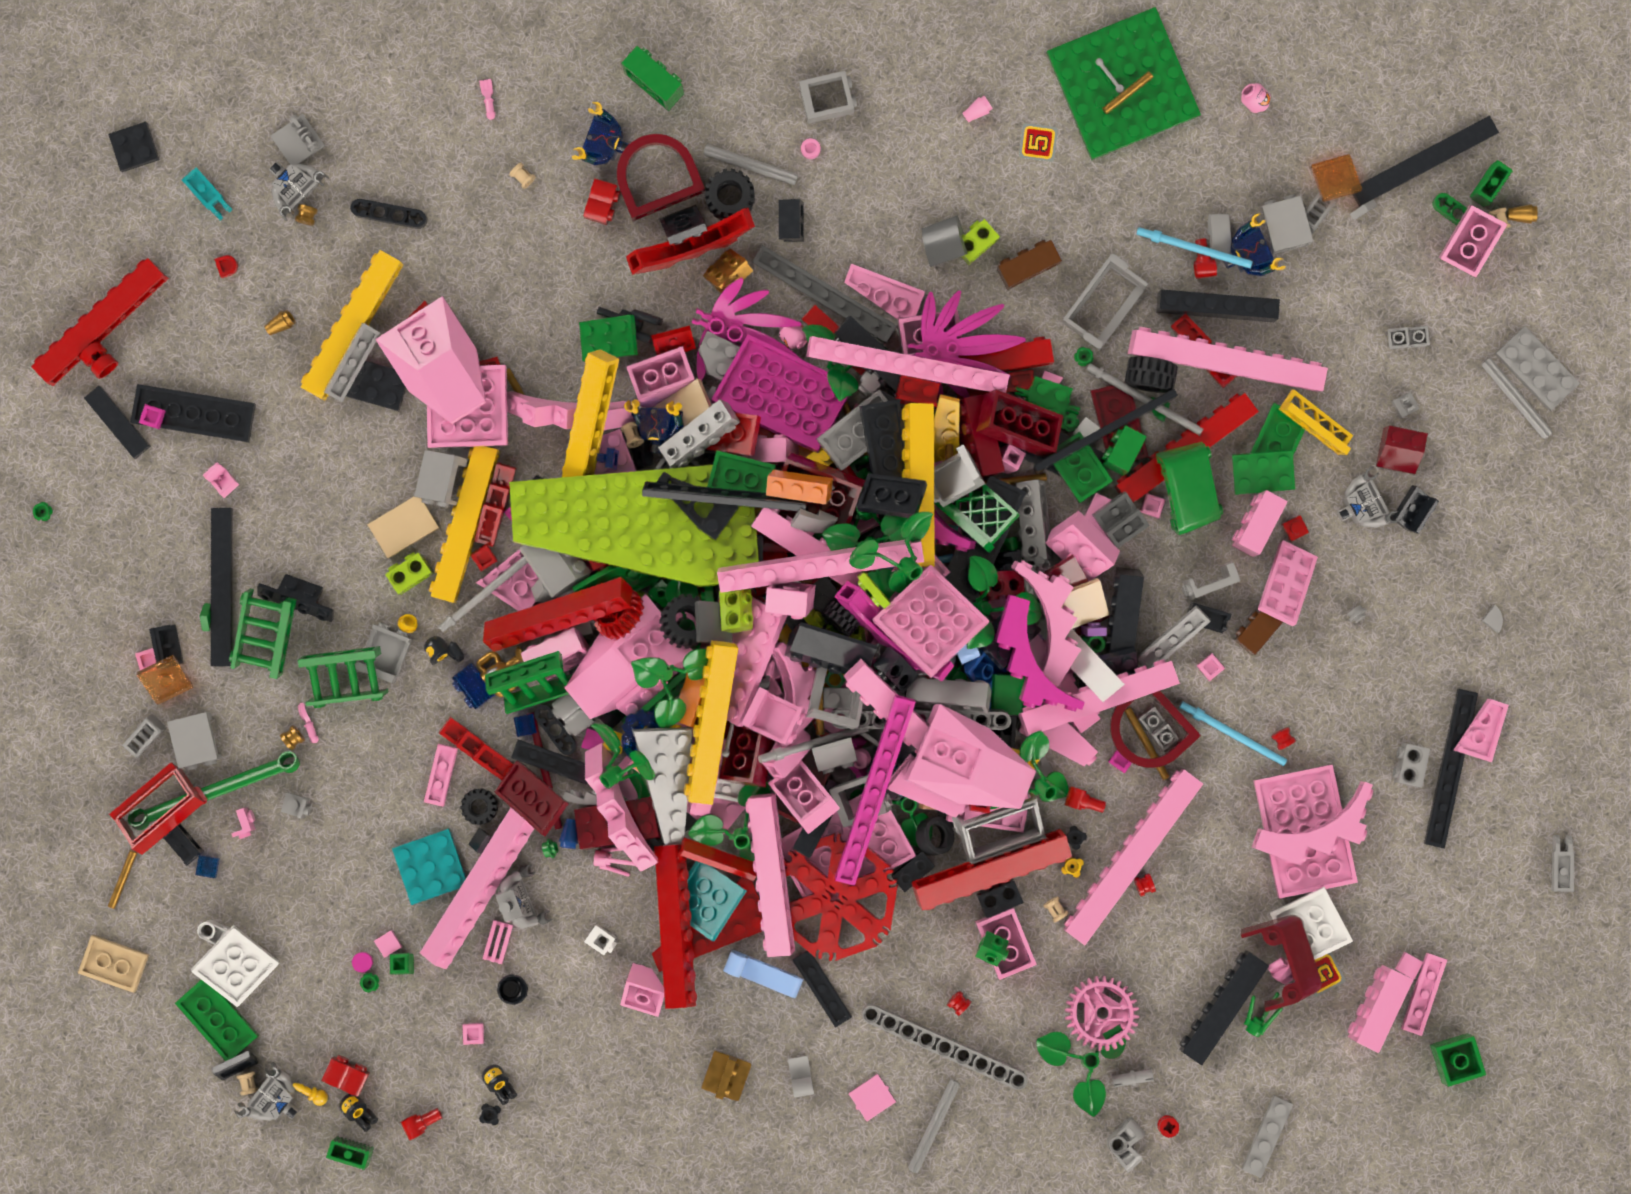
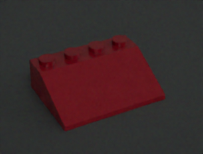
[778,453,866,534]

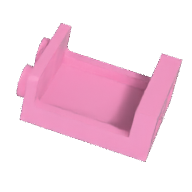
[741,687,806,747]

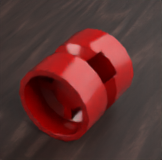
[79,341,118,379]

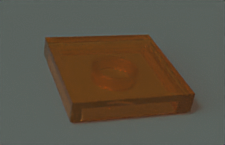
[1311,154,1362,202]
[137,655,193,705]

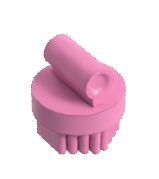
[1268,957,1294,985]

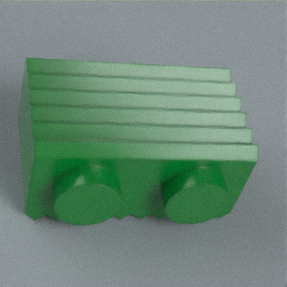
[1470,160,1513,207]
[326,1135,374,1170]

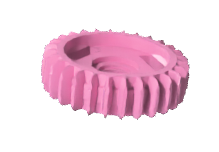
[1065,976,1139,1051]

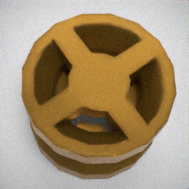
[295,204,318,226]
[280,725,305,750]

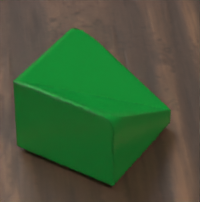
[390,953,414,975]

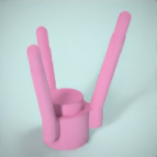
[594,847,636,876]

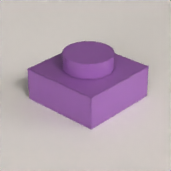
[1081,622,1107,636]

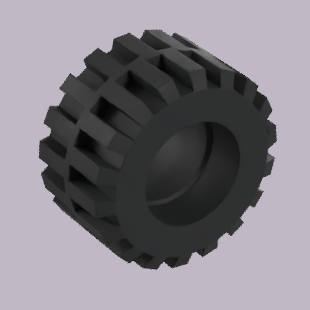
[705,168,755,220]
[1124,356,1178,393]
[659,594,705,649]

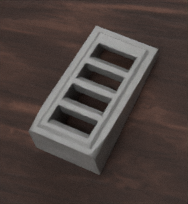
[1305,191,1336,234]
[122,715,166,759]

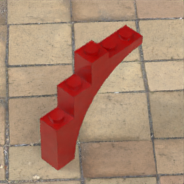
[626,208,755,275]

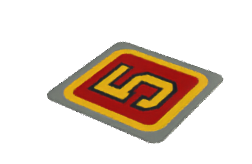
[1019,123,1058,162]
[1313,952,1346,997]

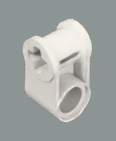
[197,920,231,944]

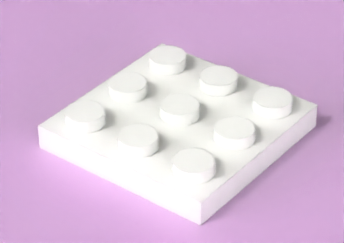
[1270,887,1353,959]
[191,925,279,1007]

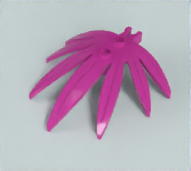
[692,277,802,381]
[907,290,1026,402]

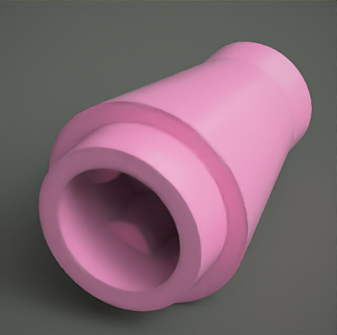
[963,96,993,123]

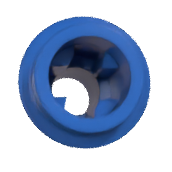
[559,819,578,849]

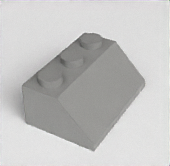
[519,545,591,597]

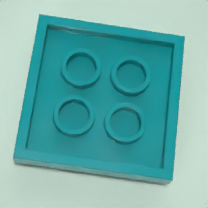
[392,828,466,905]
[687,861,747,941]

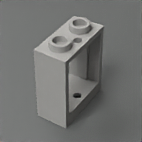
[799,71,857,124]
[829,774,892,828]

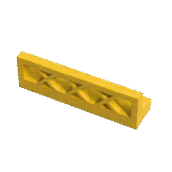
[1279,390,1353,455]

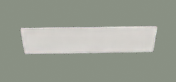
[1038,618,1125,702]

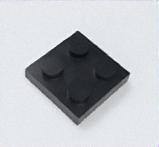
[108,122,160,172]

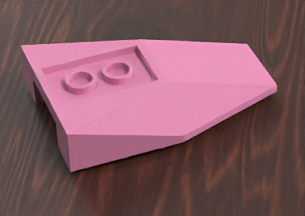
[376,296,486,424]
[565,594,692,719]
[903,704,1036,809]

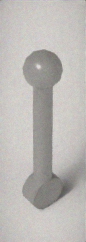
[1096,58,1124,93]
[722,722,734,757]

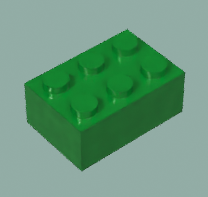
[621,46,684,112]

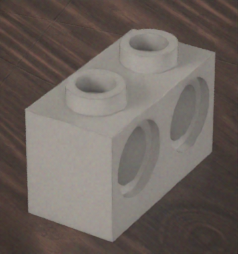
[1392,743,1430,788]

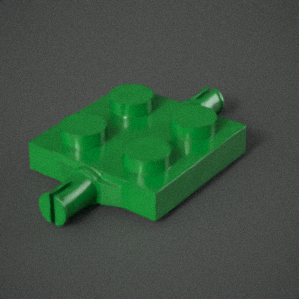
[1014,376,1080,416]

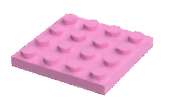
[427,365,508,448]
[873,565,989,678]

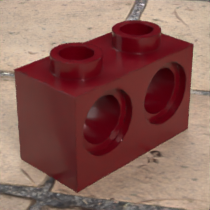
[979,570,1025,600]

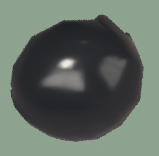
[497,974,528,1005]

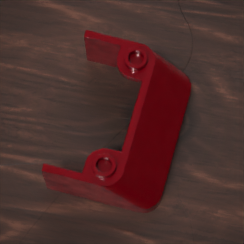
[1241,915,1322,1012]

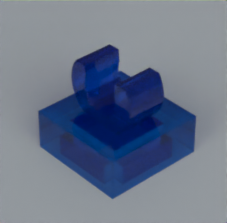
[596,448,619,470]

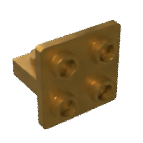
[703,249,753,294]
[701,1050,752,1101]

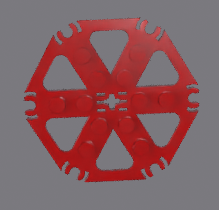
[784,832,898,961]

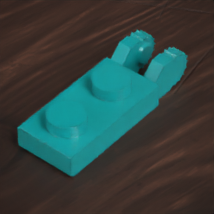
[182,167,233,221]

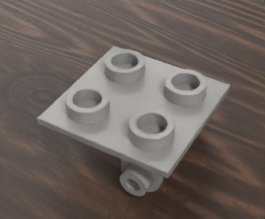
[271,114,325,166]

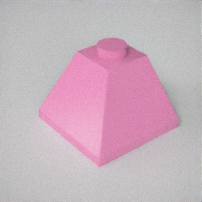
[620,963,664,1017]

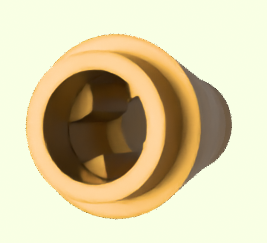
[1507,204,1538,224]
[264,310,296,336]

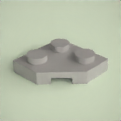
[698,331,740,382]

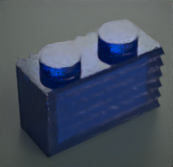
[452,663,496,710]

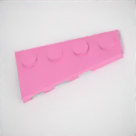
[844,264,925,319]

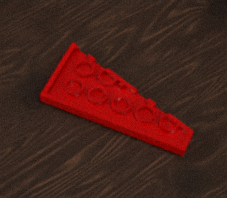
[652,877,763,972]

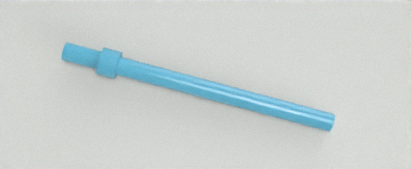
[1137,227,1253,269]
[1179,701,1287,766]

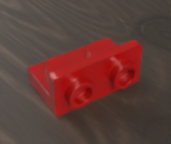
[651,325,696,355]
[895,375,940,407]

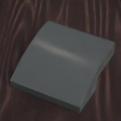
[922,215,968,267]
[1092,492,1150,548]
[695,601,733,643]

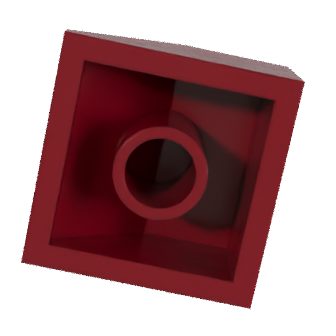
[1376,425,1428,475]

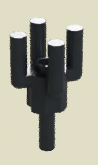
[597,307,663,345]

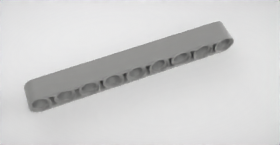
[831,708,1011,730]
[862,1003,1028,1090]

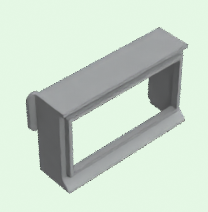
[1062,254,1148,351]
[806,662,872,730]
[952,792,1046,864]

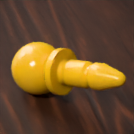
[293,1083,328,1106]

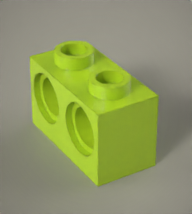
[961,219,1000,265]
[385,552,434,595]
[719,589,753,633]

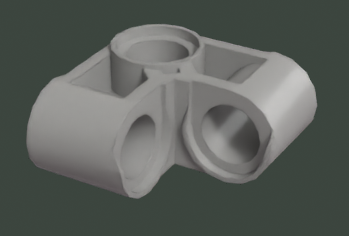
[1106,1117,1145,1173]

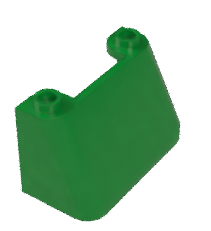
[1156,442,1223,535]

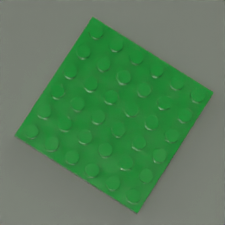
[1046,7,1201,160]

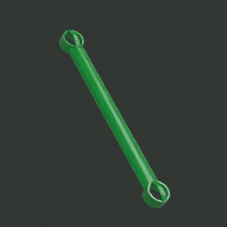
[128,751,300,830]

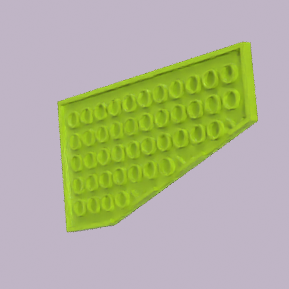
[509,465,759,587]

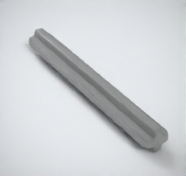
[704,144,798,185]
[1482,358,1552,439]
[908,1080,960,1173]

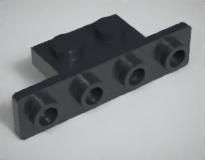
[257,574,334,622]
[793,780,846,858]

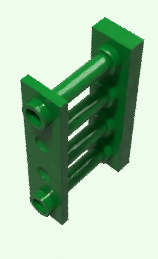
[229,588,297,679]
[297,646,389,708]
[485,651,574,714]

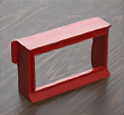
[109,763,207,855]

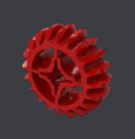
[594,590,644,640]

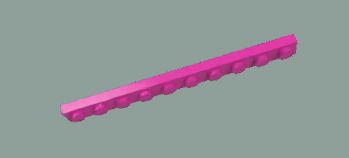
[835,695,916,885]

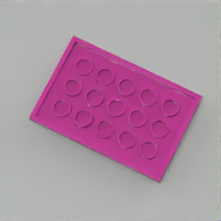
[711,334,849,453]

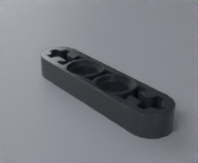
[350,199,427,229]

